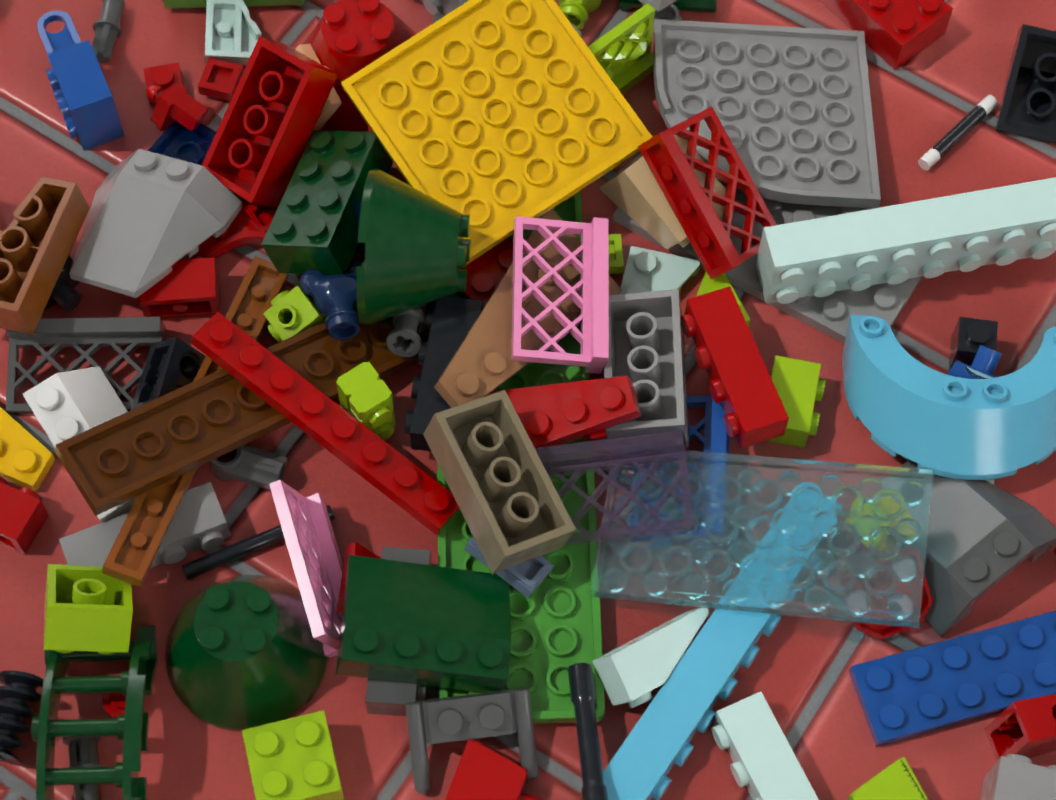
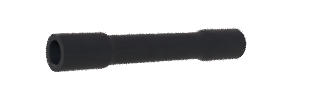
[568,663,608,800]

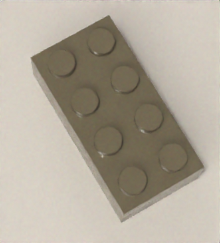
[423,390,576,575]

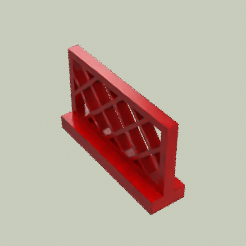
[638,106,777,279]

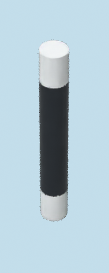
[918,95,998,171]

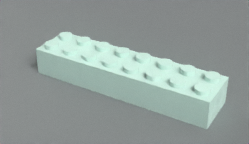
[755,177,1056,304]

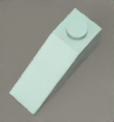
[592,605,710,708]

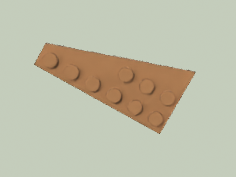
[434,209,622,408]

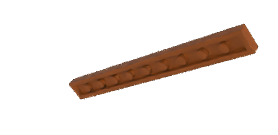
[102,256,289,588]

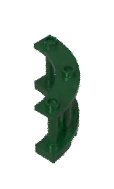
[31,625,158,800]

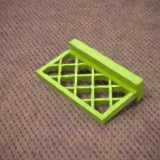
[588,3,655,95]

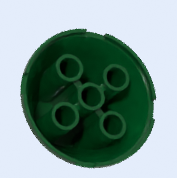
[356,169,471,325]
[166,575,328,732]

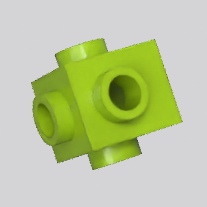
[263,285,327,342]

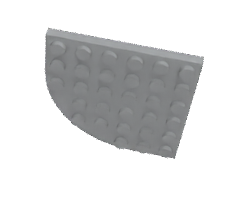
[653,19,881,208]

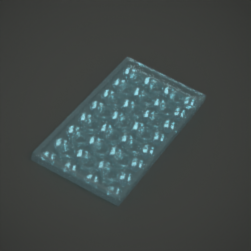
[590,445,934,628]

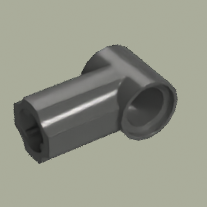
[209,445,287,490]

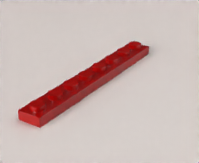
[191,312,460,535]

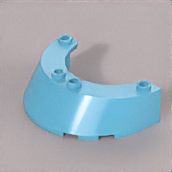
[842,314,1056,480]

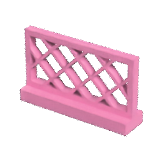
[511,216,609,374]
[269,480,343,658]

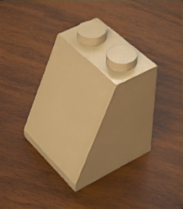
[599,135,726,250]

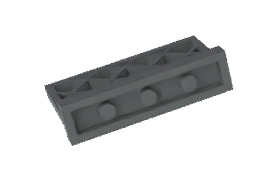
[6,317,166,414]

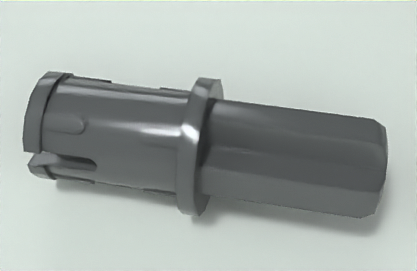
[92,0,125,63]

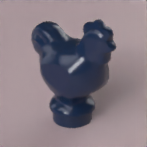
[300,262,362,340]

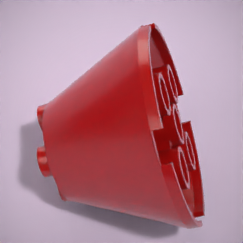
[303,0,417,131]

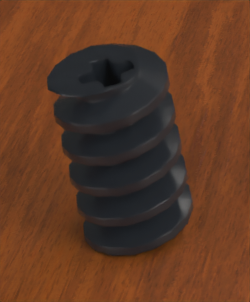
[0,670,44,765]

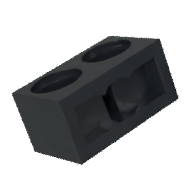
[131,337,206,410]

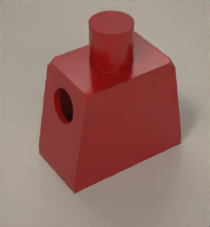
[985,694,1056,760]
[445,739,545,800]

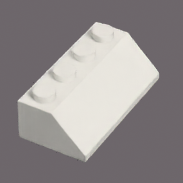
[22,366,137,522]

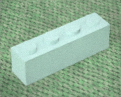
[711,691,819,800]

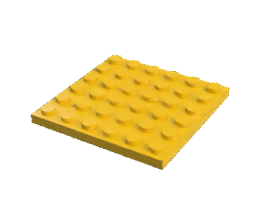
[341,0,652,265]

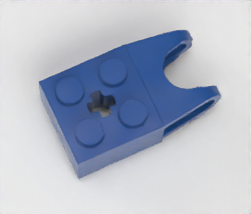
[37,10,124,150]

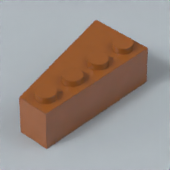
[0,176,90,335]

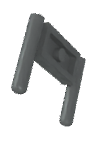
[405,688,538,794]

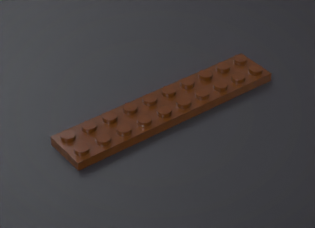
[55,316,429,516]

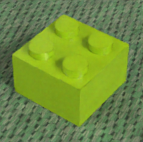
[44,564,133,655]
[242,710,345,800]

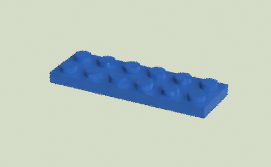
[849,611,1056,747]

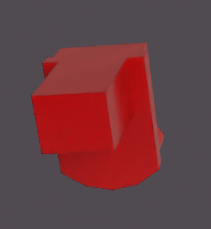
[146,83,208,131]

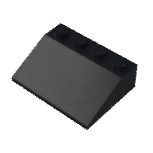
[996,24,1056,144]

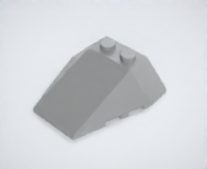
[70,149,243,298]

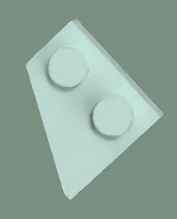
[205,0,262,66]
[619,246,701,294]

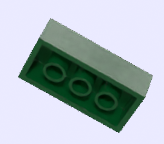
[261,131,393,275]

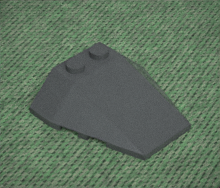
[868,460,1056,637]

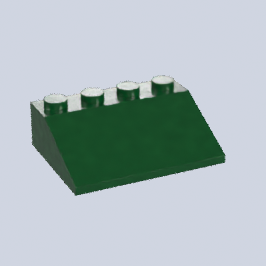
[336,555,511,693]

